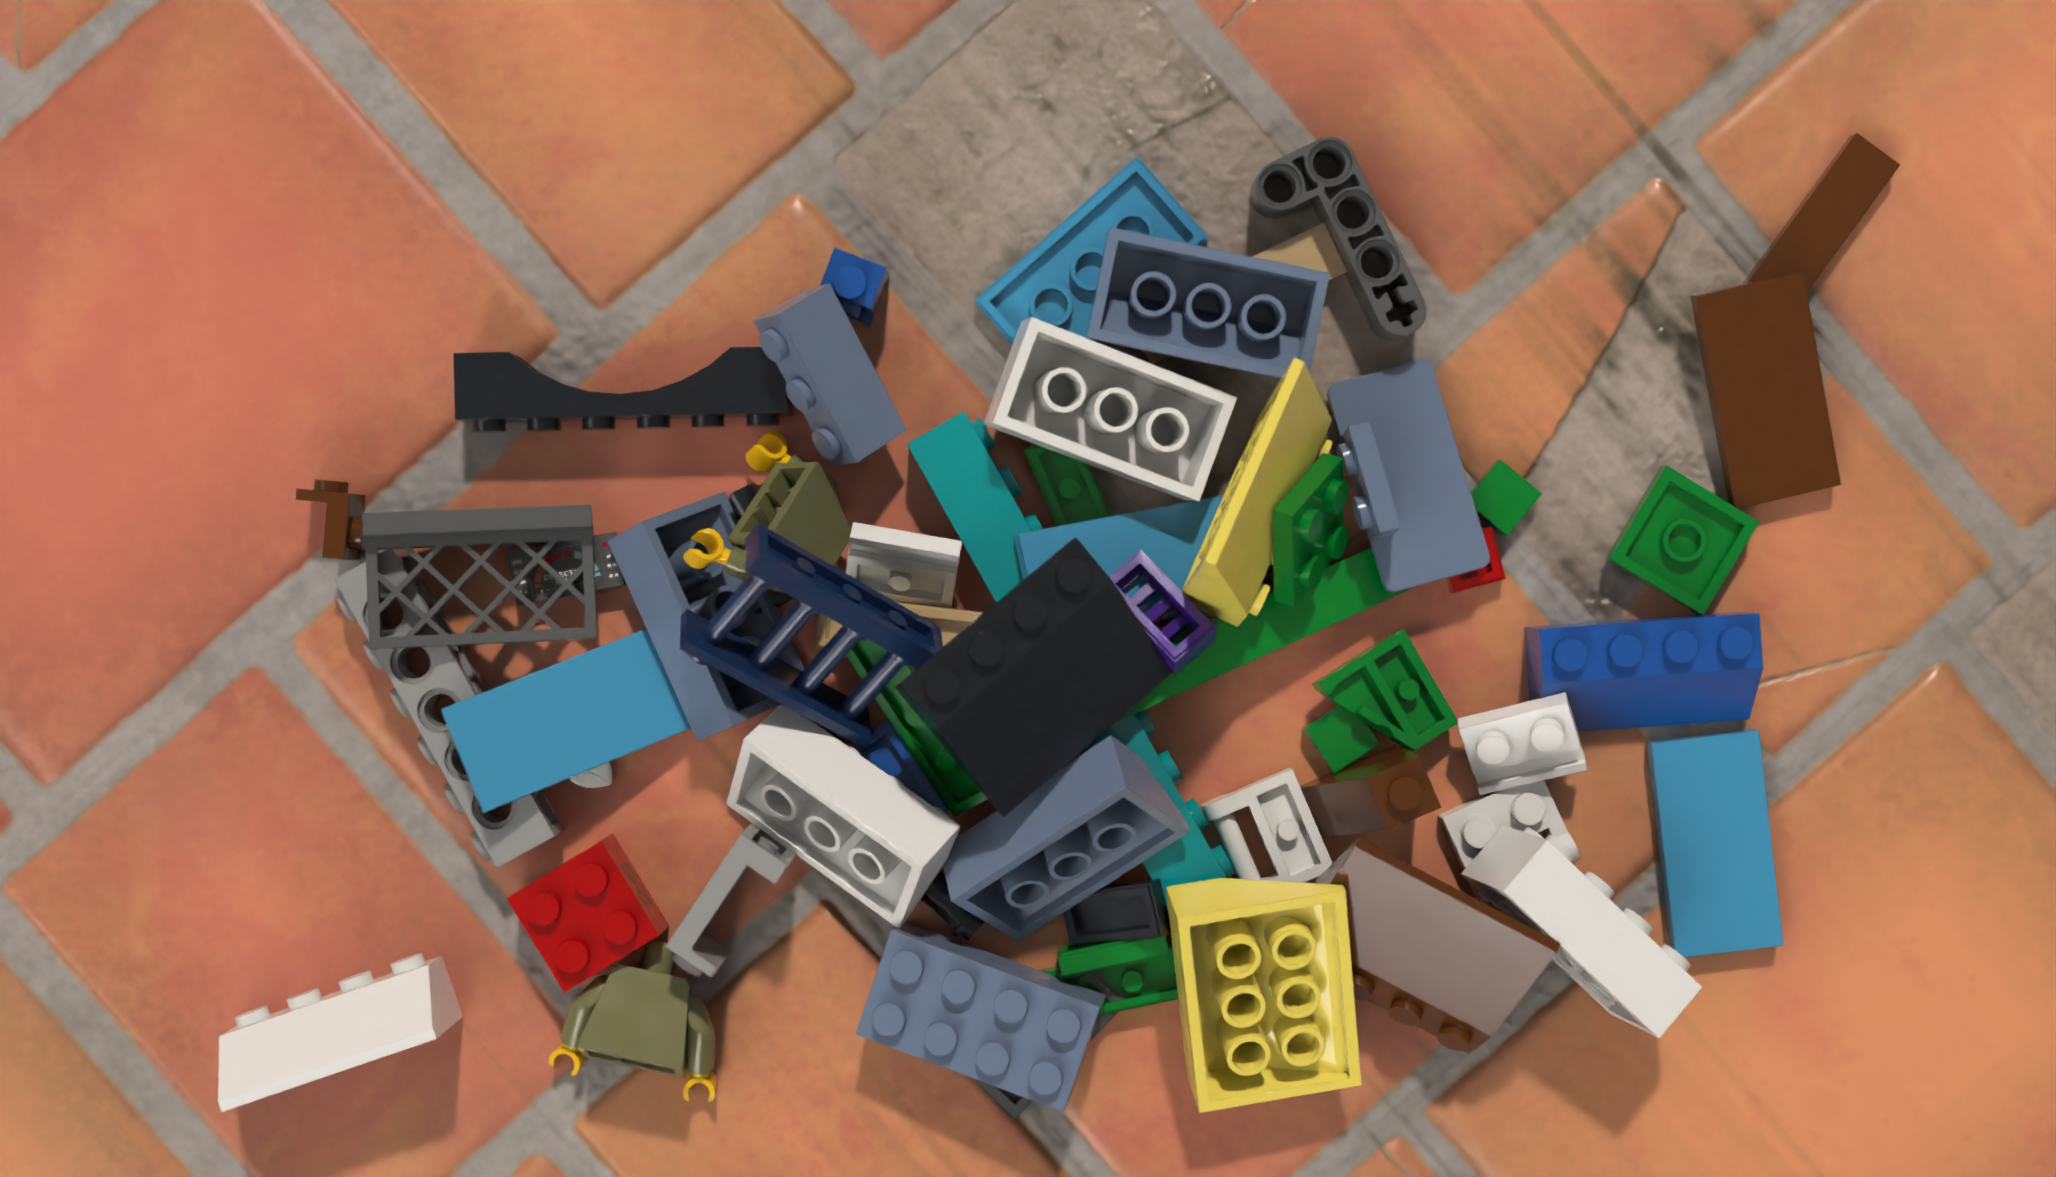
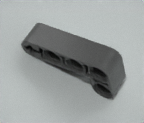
[1250,137,1427,341]

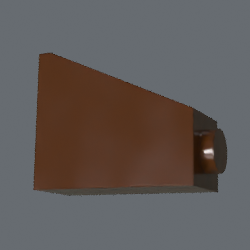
[1300,745,1441,837]

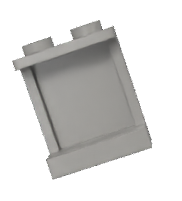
[665,823,796,977]

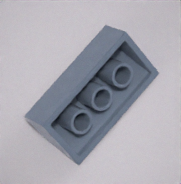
[1087,227,1330,379]
[608,491,804,741]
[943,735,1190,941]

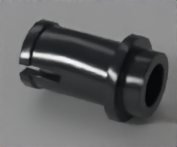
[920,872,985,941]

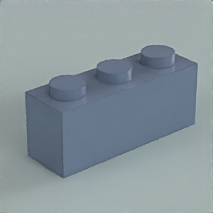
[753,283,907,466]

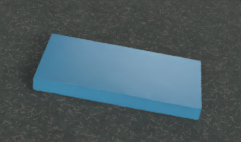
[974,156,1209,345]
[1014,495,1223,620]
[441,629,691,813]
[1646,729,1784,957]

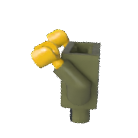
[683,432,851,593]
[548,940,717,1102]

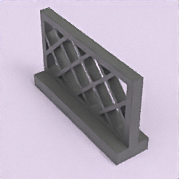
[362,505,597,650]

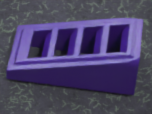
[1109,550,1216,674]

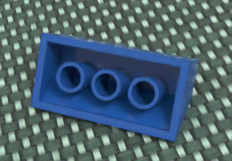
[1524,612,1763,732]

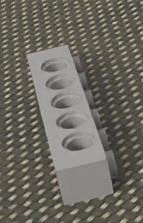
[334,549,565,868]

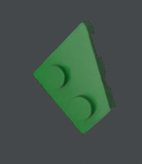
[1312,629,1458,751]

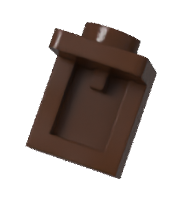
[295,479,366,560]

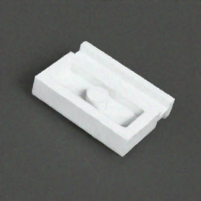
[846,522,962,608]
[1458,692,1588,795]

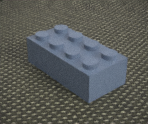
[856,921,1106,1112]

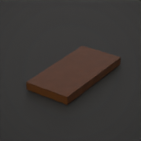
[1690,271,1841,509]

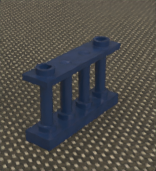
[680,523,943,748]

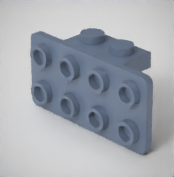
[1327,360,1490,593]

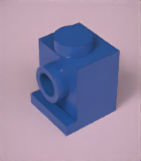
[820,247,890,326]

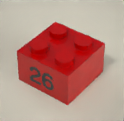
[506,833,669,993]

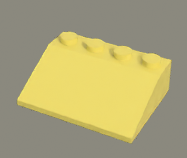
[1181,357,1333,627]
[1166,878,1362,1113]

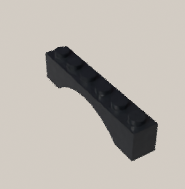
[453,347,793,433]

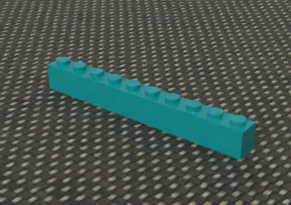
[907,411,1236,907]

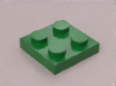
[1272,453,1349,607]
[1605,466,1759,615]

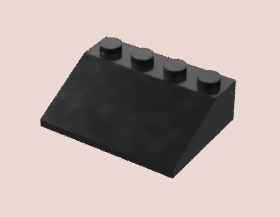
[894,537,1173,817]

